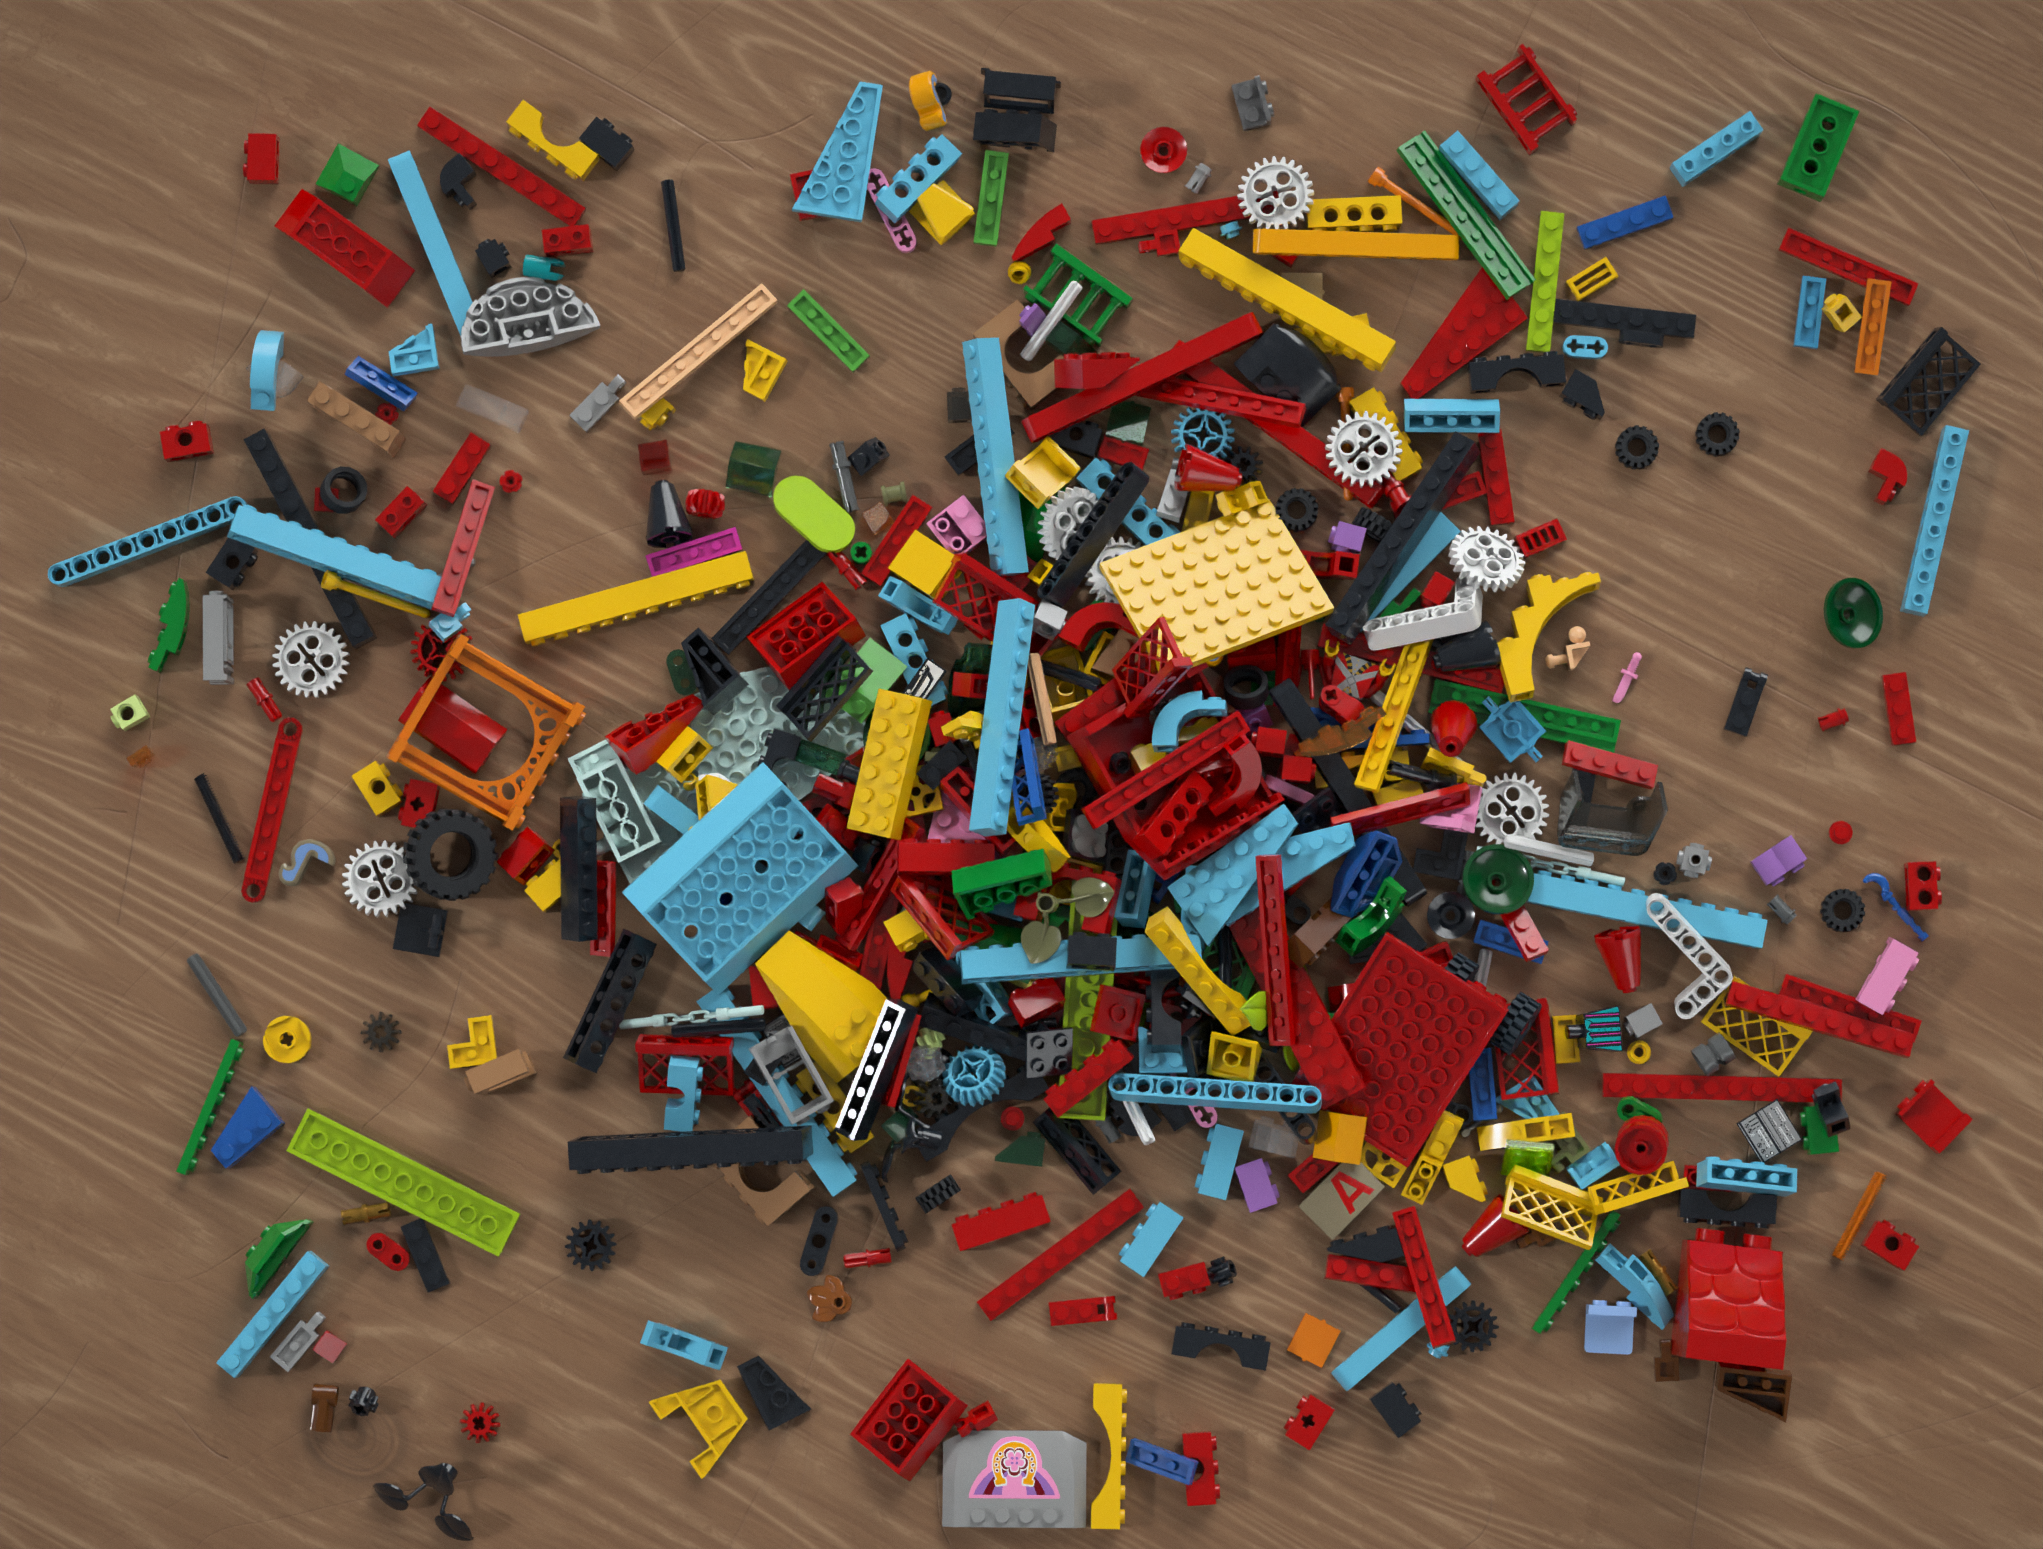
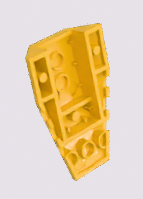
[755,931,887,1083]

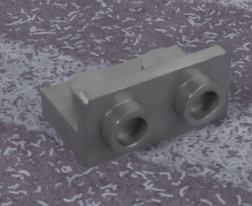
[1231,75,1274,132]

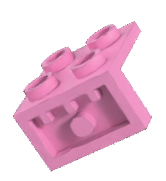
[1420,783,1482,833]

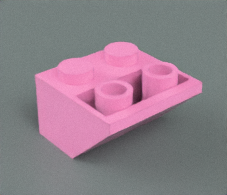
[926,495,987,555]

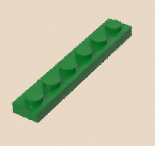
[176,1039,244,1175]
[1531,1210,1621,1334]

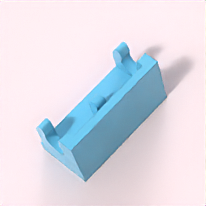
[1565,1142,1620,1190]

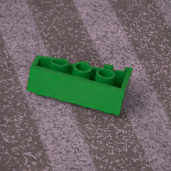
[952,849,1052,920]

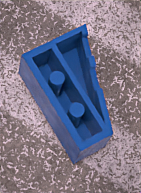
[211,1086,285,1169]

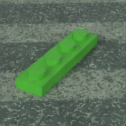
[974,150,1009,247]
[787,289,870,373]

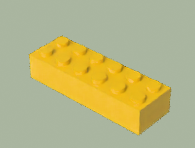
[847,689,932,840]

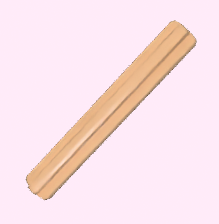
[1028,653,1057,746]

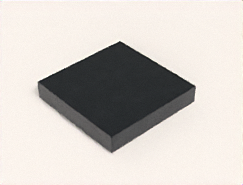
[1181,1015,1214,1078]

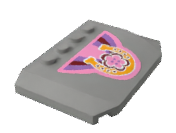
[942,1430,1087,1528]

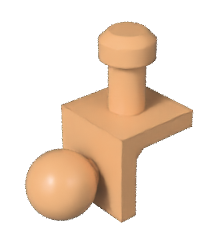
[1545,626,1590,671]

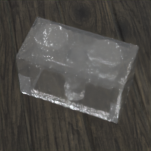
[1248,1116,1301,1158]

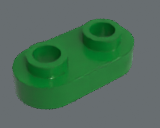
[1617,1096,1663,1123]

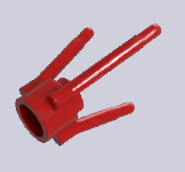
[1297,649,1331,700]

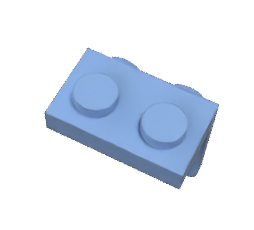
[1584,1300,1637,1355]

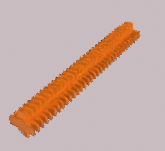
[1832,1171,1887,1261]

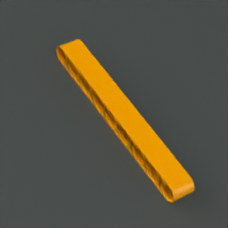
[1253,229,1459,260]

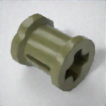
[881,481,908,507]

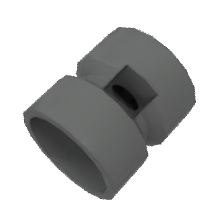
[1691,1032,1736,1076]

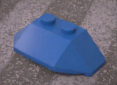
[1330,831,1402,918]

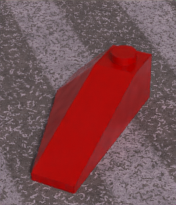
[605,694,704,775]

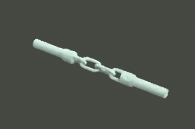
[1476,846,1625,887]
[619,1005,764,1029]

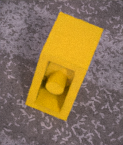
[352,761,403,817]

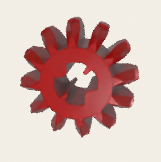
[685,489,725,519]
[460,1402,501,1443]

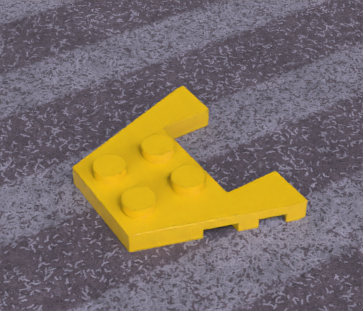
[649,1379,748,1479]

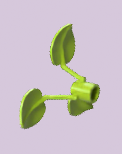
[1240,965,1308,1072]

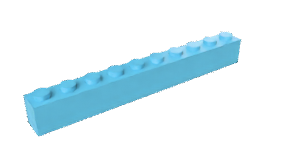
[962,338,1029,576]
[227,505,441,609]
[969,598,1035,836]
[1526,870,1768,949]
[960,931,1202,984]
[696,987,858,1197]

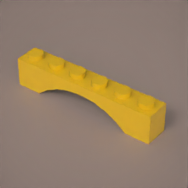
[1145,906,1251,1036]
[1091,1383,1127,1529]

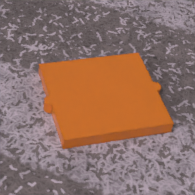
[1287,1313,1341,1368]

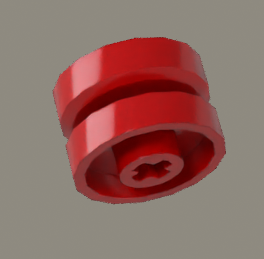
[1614,1115,1669,1175]

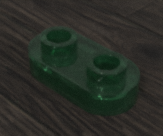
[666,649,697,696]

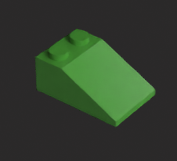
[826,638,908,724]

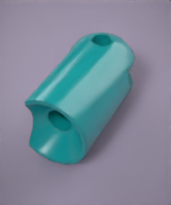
[523,254,566,281]

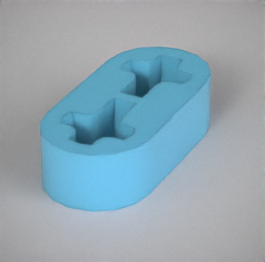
[1562,335,1608,360]

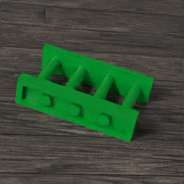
[1023,243,1133,347]

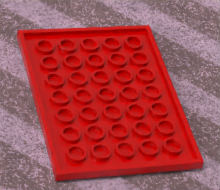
[1291,932,1509,1168]

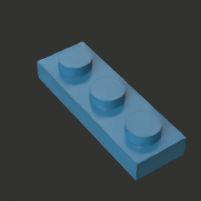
[1793,276,1826,350]

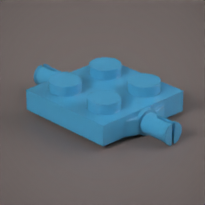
[1479,696,1546,763]

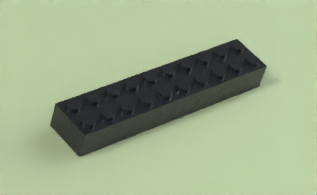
[567,1125,813,1174]

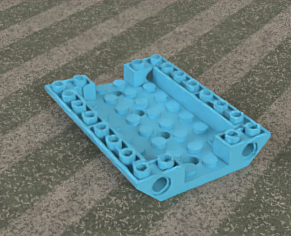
[622,762,858,995]

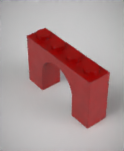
[1013,863,1122,934]

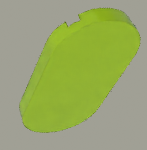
[773,476,855,553]

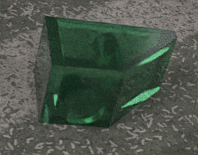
[1046,321,1097,357]
[881,1107,919,1144]
[995,1131,1046,1167]

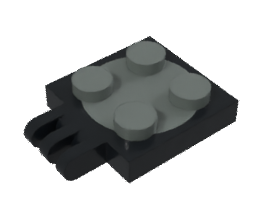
[1063,796,1110,866]

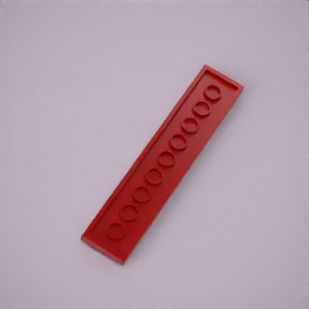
[1229,907,1366,1110]

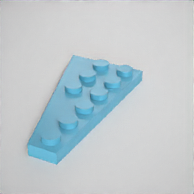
[792,82,883,222]
[1167,804,1298,946]
[1226,822,1356,927]

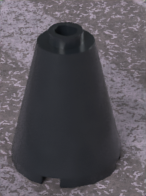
[646,480,693,548]
[1432,621,1501,672]

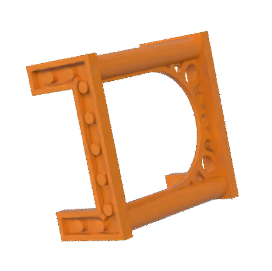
[386,634,586,831]

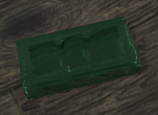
[795,739,847,775]

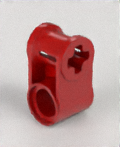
[1318,685,1365,728]

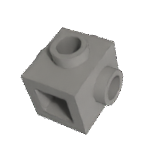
[1676,843,1712,878]

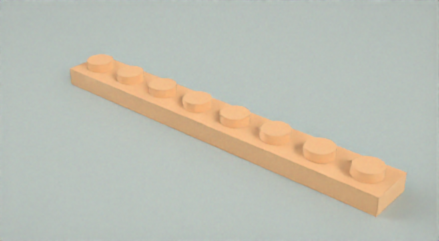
[619,283,777,420]

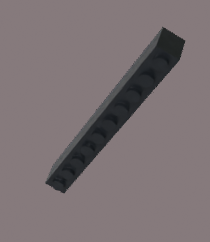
[243,428,377,649]
[1325,431,1480,645]

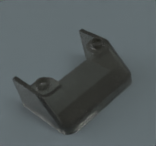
[1557,771,1668,856]

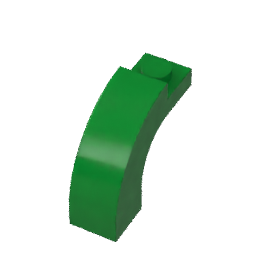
[1335,876,1407,956]

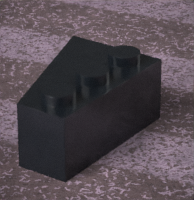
[973,109,1057,152]
[681,627,749,715]

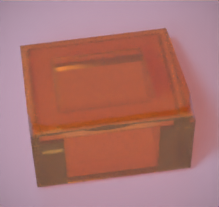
[861,501,894,535]

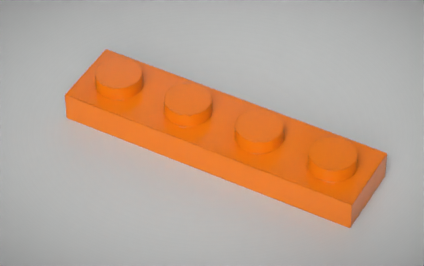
[1854,278,1891,375]

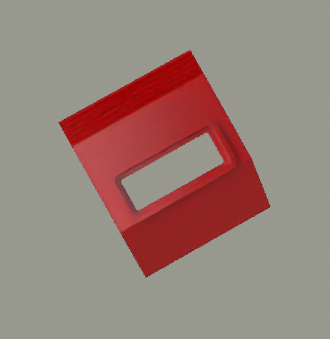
[1066,662,1284,881]

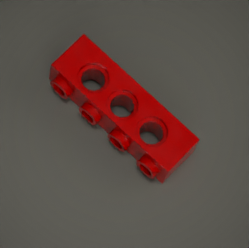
[1132,769,1213,860]

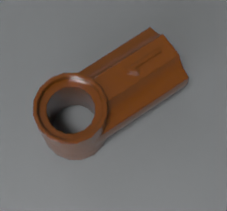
[310,1383,339,1433]

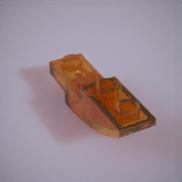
[1294,706,1387,757]

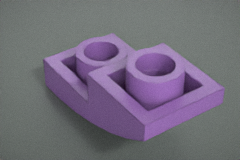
[1019,303,1046,338]

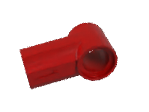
[812,773,856,811]

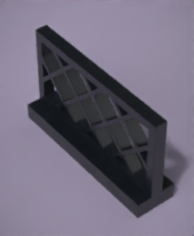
[1876,327,1981,436]
[776,635,873,742]

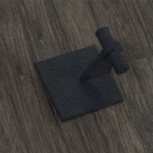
[1279,787,1346,834]
[393,903,448,957]
[1023,1017,1073,1078]

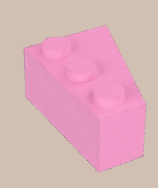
[1855,937,1919,1015]

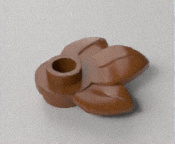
[807,1275,852,1322]

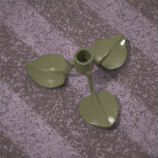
[1020,877,1114,964]

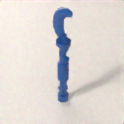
[1863,873,1929,942]

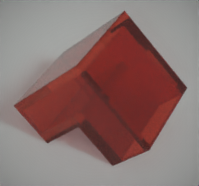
[638,439,672,475]

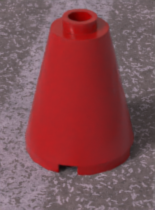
[1174,444,1242,491]
[1430,700,1478,757]
[1594,925,1641,993]
[1461,1194,1529,1257]

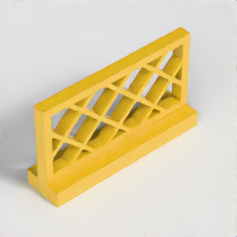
[1701,974,1813,1077]
[1501,1164,1603,1250]

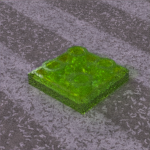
[1501,1139,1554,1177]

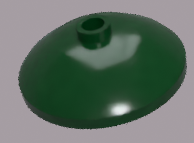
[1823,578,1883,649]
[1462,844,1534,914]

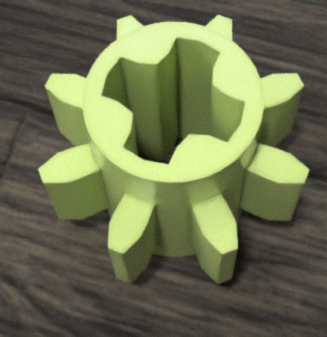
[916,1028,946,1053]

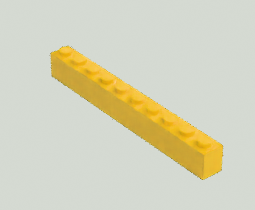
[1179,228,1396,372]
[518,551,754,646]

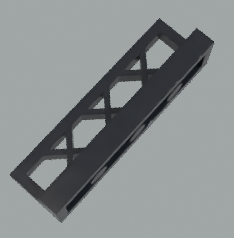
[1033,1107,1122,1195]

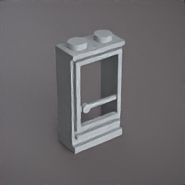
[203,591,234,685]
[748,1025,834,1126]

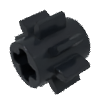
[1207,1256,1237,1288]
[348,1387,379,1416]

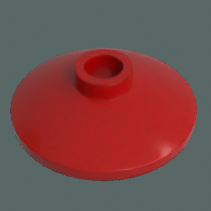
[1140,127,1187,173]

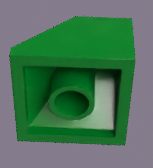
[316,143,379,207]

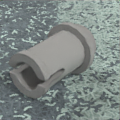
[1185,163,1212,194]

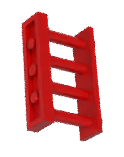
[1475,43,1577,156]

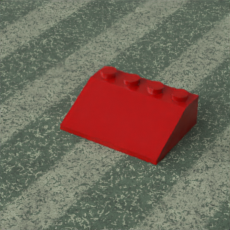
[746,582,866,690]
[850,1359,968,1482]

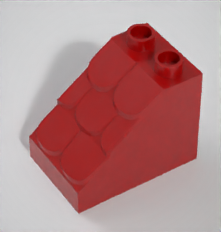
[1671,1228,1786,1370]

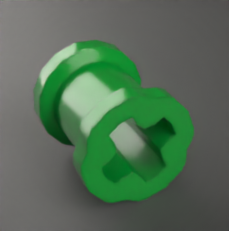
[850,541,872,565]

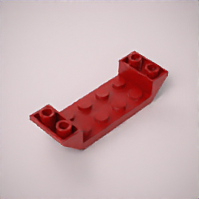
[274,189,415,308]

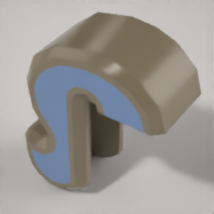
[279,839,336,887]

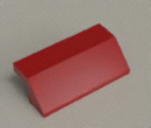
[398,677,507,774]

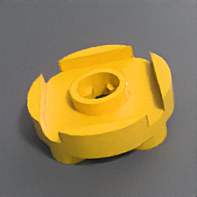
[263,1016,312,1064]

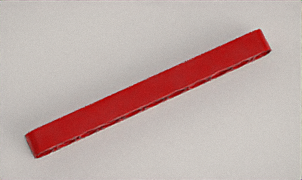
[1021,312,1264,443]
[1172,340,1385,509]

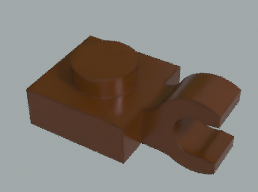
[1515,1215,1557,1249]
[1654,1339,1680,1382]

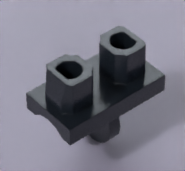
[1174,982,1215,1020]

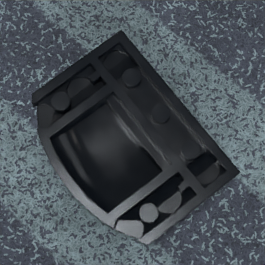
[1234,323,1341,427]

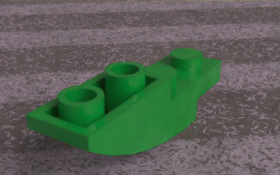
[147,578,190,674]

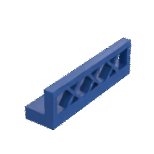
[1012,728,1047,826]

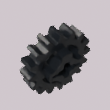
[565,1219,617,1271]
[1449,1300,1499,1353]

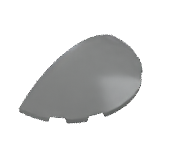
[461,277,600,357]

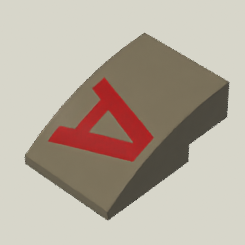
[1299,1162,1385,1240]

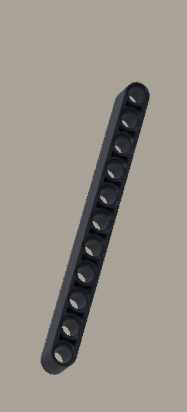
[1268,678,1428,907]

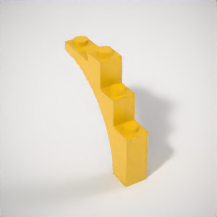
[1497,572,1601,703]

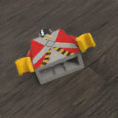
[1322,640,1396,702]

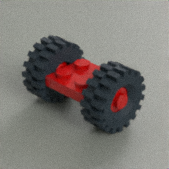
[1445,952,1542,1055]

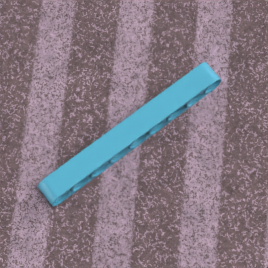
[388,150,473,336]
[48,496,248,587]
[643,785,826,932]
[1108,1073,1322,1114]

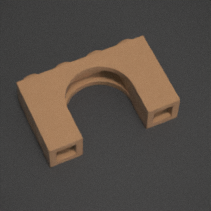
[973,299,1064,410]
[307,381,406,459]
[464,1049,537,1096]
[712,1115,815,1226]

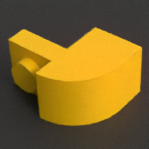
[1215,481,1269,517]

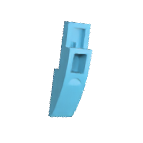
[1595,1243,1674,1330]

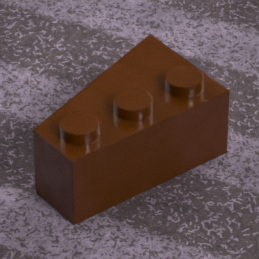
[1288,897,1351,969]
[1715,1362,1792,1423]

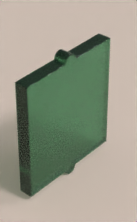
[1105,401,1151,445]

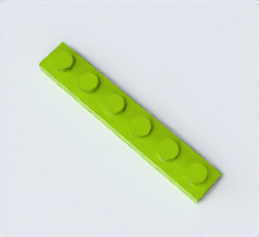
[1526,211,1564,353]

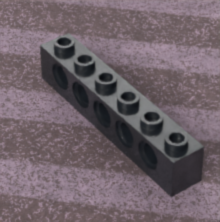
[563,929,657,1074]

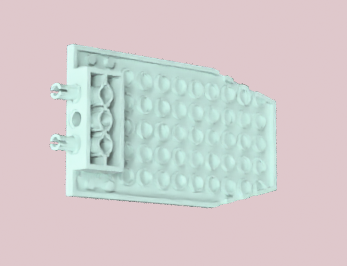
[568,667,866,884]

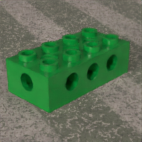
[1777,93,1860,202]

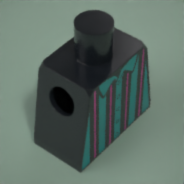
[1565,1006,1623,1052]

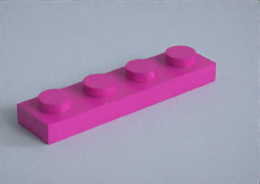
[645,527,743,577]

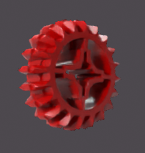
[410,620,474,682]

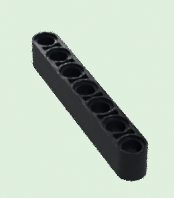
[1037,462,1149,608]

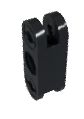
[800,1206,839,1276]

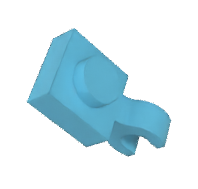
[429,602,471,643]

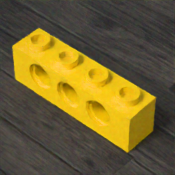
[1306,195,1402,232]
[795,1062,875,1153]

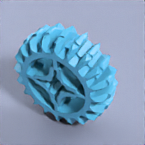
[1171,407,1235,459]
[942,1044,1006,1107]

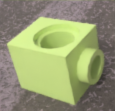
[110,695,150,731]

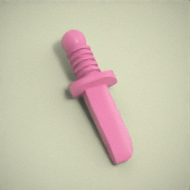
[1612,652,1642,703]

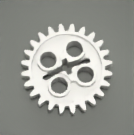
[1237,156,1314,230]
[1325,411,1402,488]
[1038,486,1099,560]
[1448,526,1525,592]
[1085,536,1141,604]
[272,621,350,698]
[1475,773,1549,844]
[342,840,418,918]

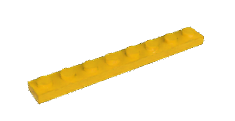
[1354,639,1434,793]

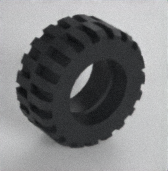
[403,808,498,901]

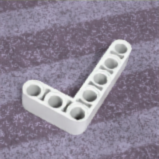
[1362,577,1483,650]
[1646,893,1733,1019]

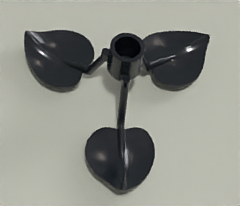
[882,1071,942,1183]
[373,1463,474,1541]

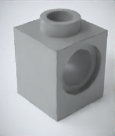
[1032,599,1068,641]
[1623,1003,1663,1038]

